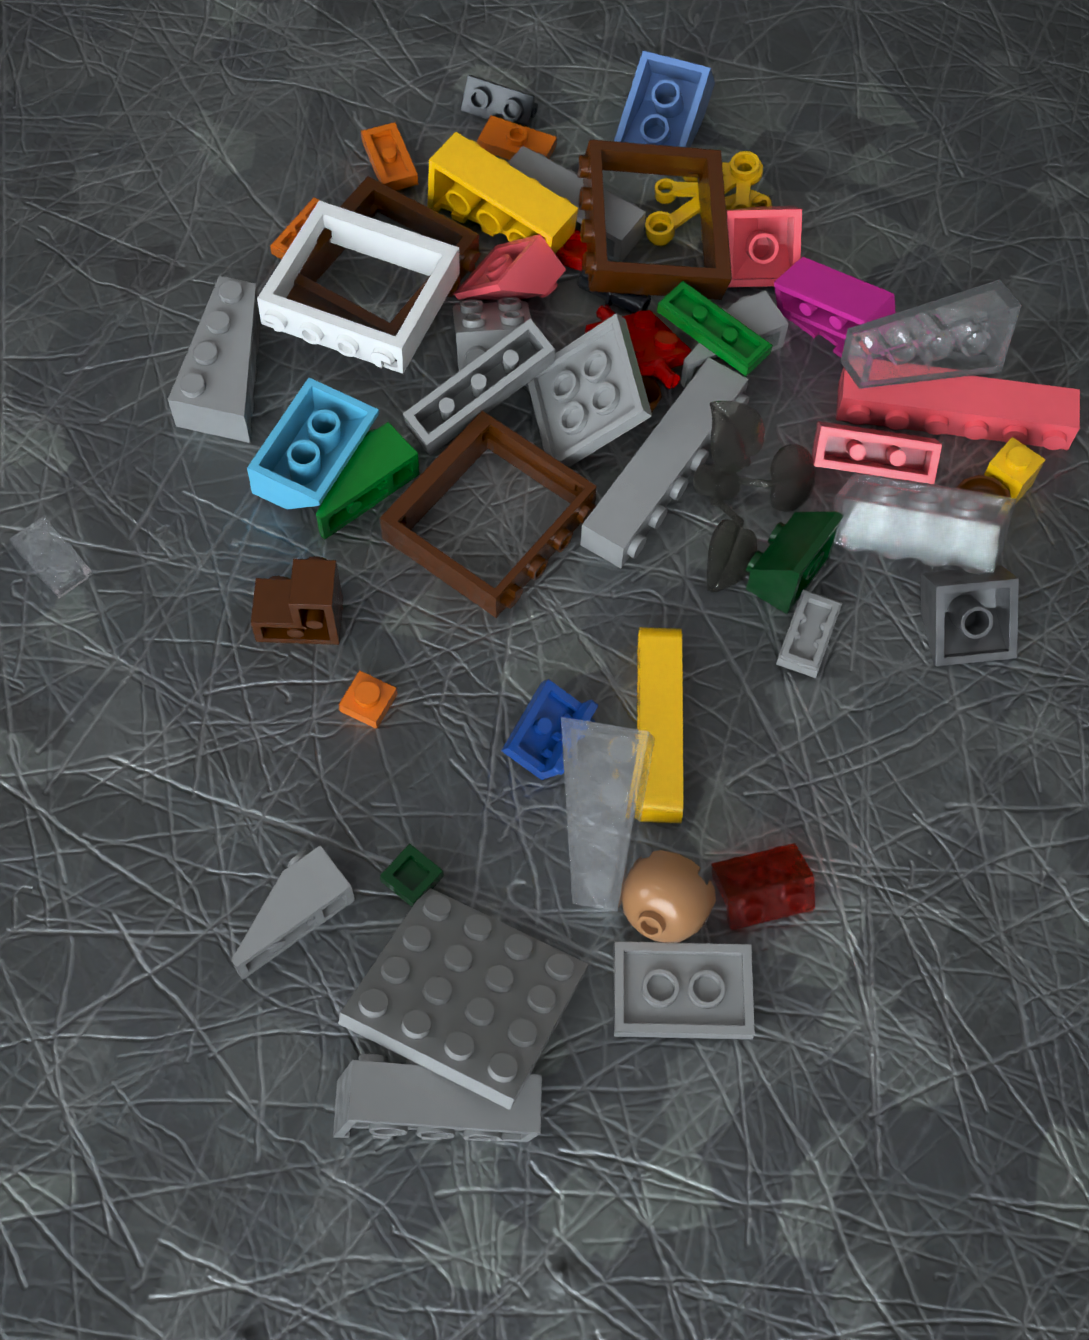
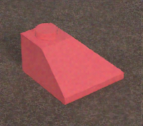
[726,206,802,288]
[454,234,566,300]

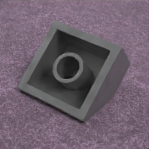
[921,565,1019,666]

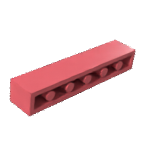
[836,360,1080,450]

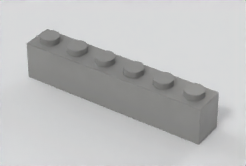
[580,357,749,568]

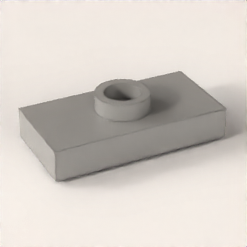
[776,589,842,678]

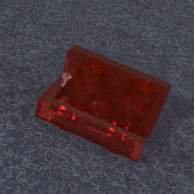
[711,843,815,930]

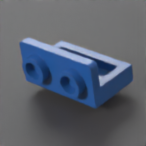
[501,679,598,780]

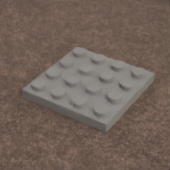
[338,888,588,1110]

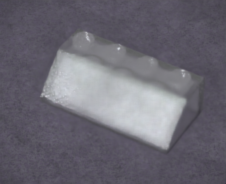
[833,472,1016,574]

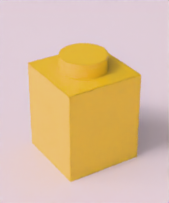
[984,437,1046,508]

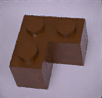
[251,556,343,645]

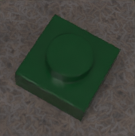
[380,843,444,907]

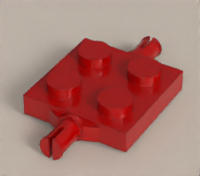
[585,304,692,389]

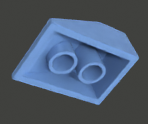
[614,51,715,148]

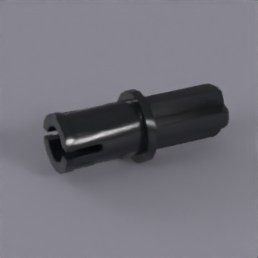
[577,270,651,314]

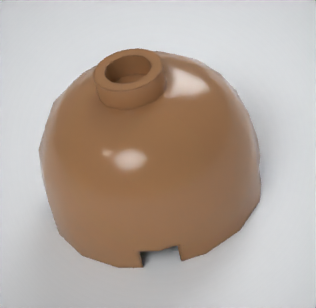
[621,850,716,944]

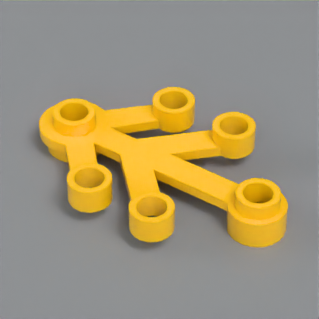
[645,151,763,246]

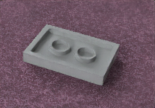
[614,941,755,1039]

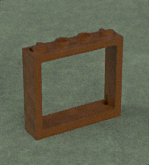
[577,140,732,300]
[286,176,481,336]
[380,410,597,618]

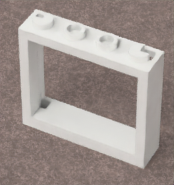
[257,200,460,374]

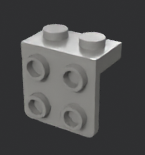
[452,297,532,372]

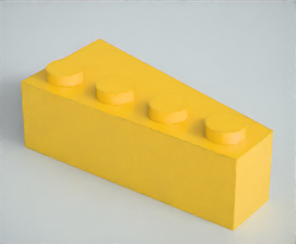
[427,132,579,254]

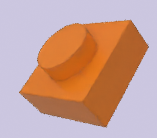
[338,670,398,729]

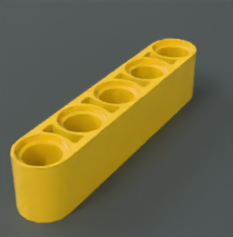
[637,627,684,823]

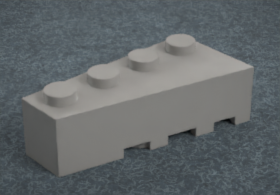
[333,1054,542,1142]

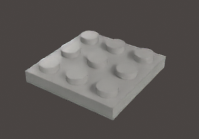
[528,313,652,467]

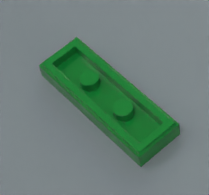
[657,281,772,376]

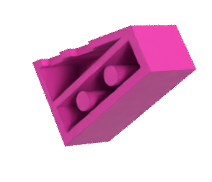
[774,257,898,364]

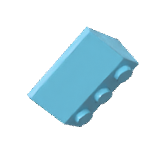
[247,377,379,510]

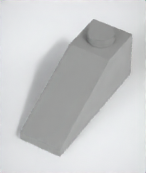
[681,290,789,388]
[231,845,355,980]

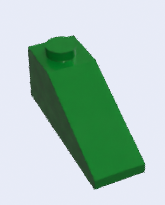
[316,422,420,540]

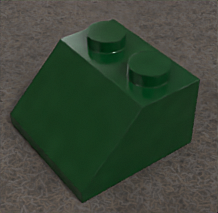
[746,511,844,614]

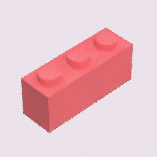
[811,421,942,484]

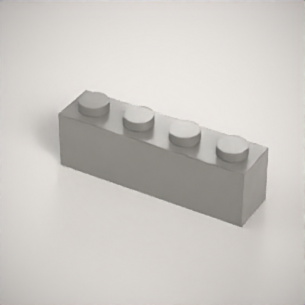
[508,146,646,262]
[403,318,555,456]

